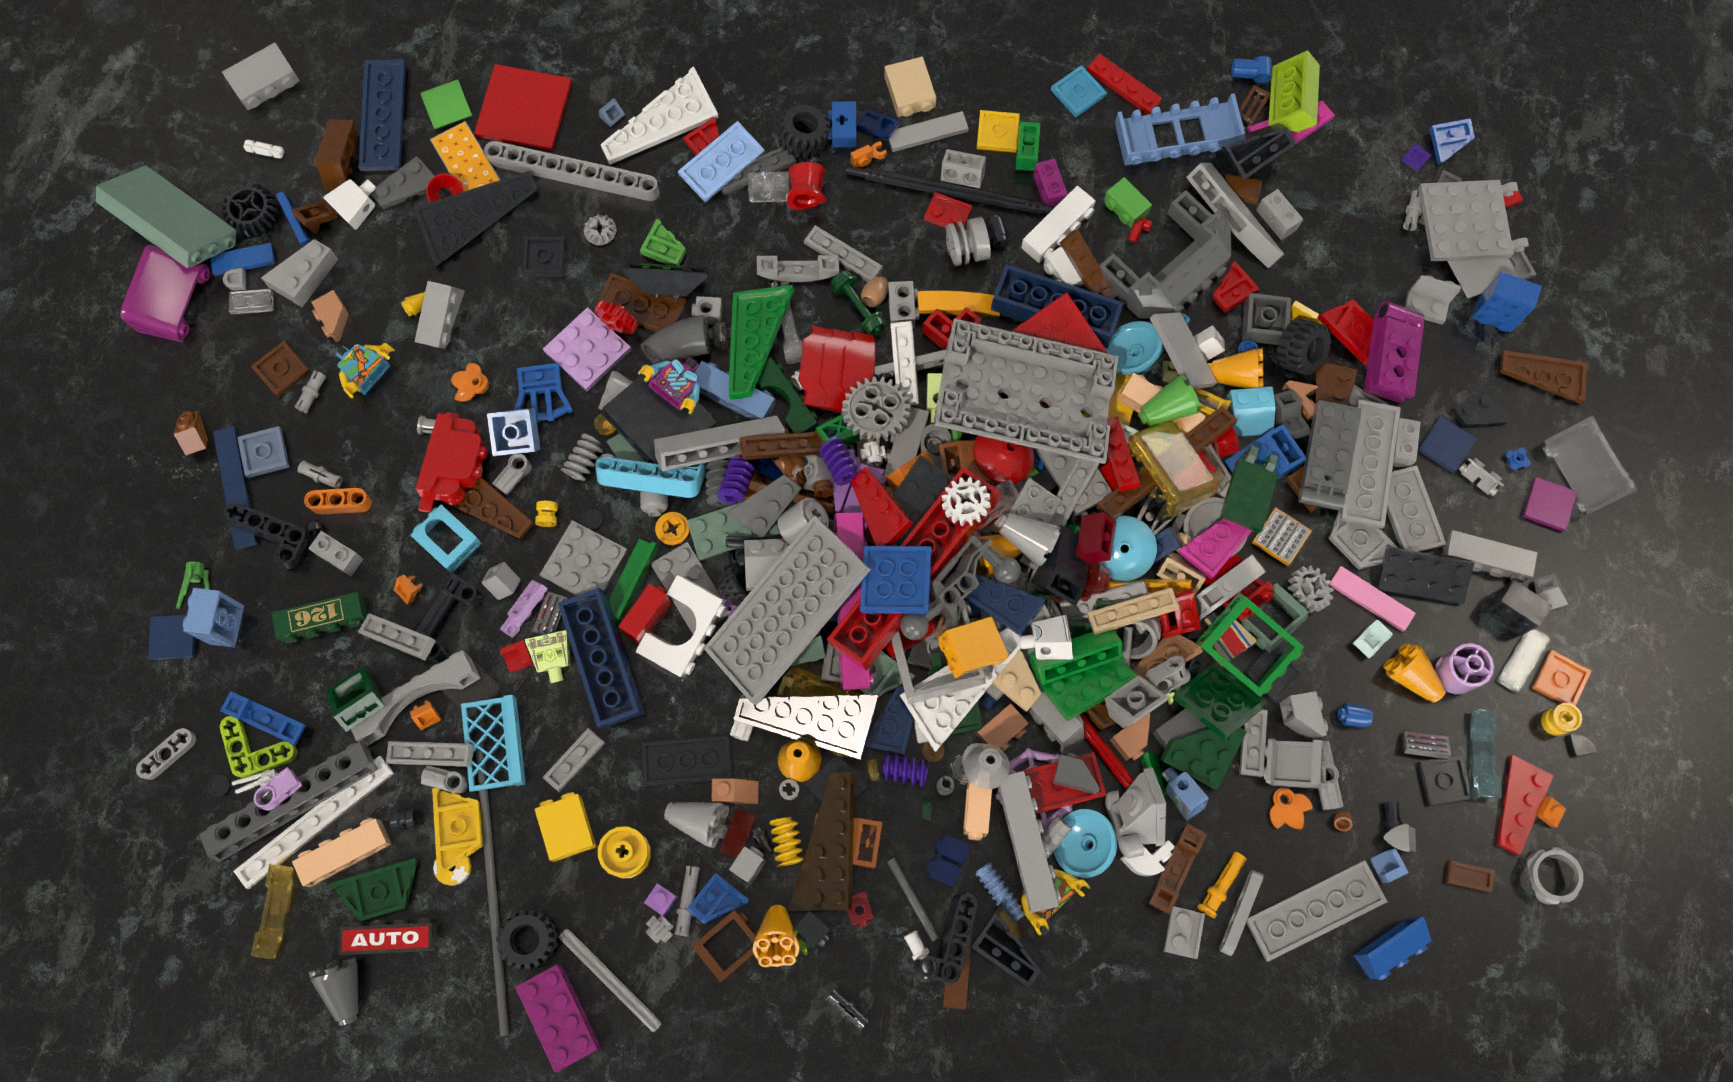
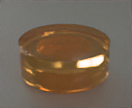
[922,741,944,763]

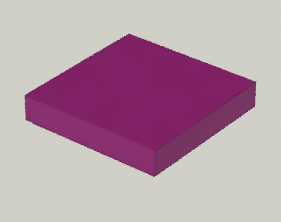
[1522,477,1577,531]

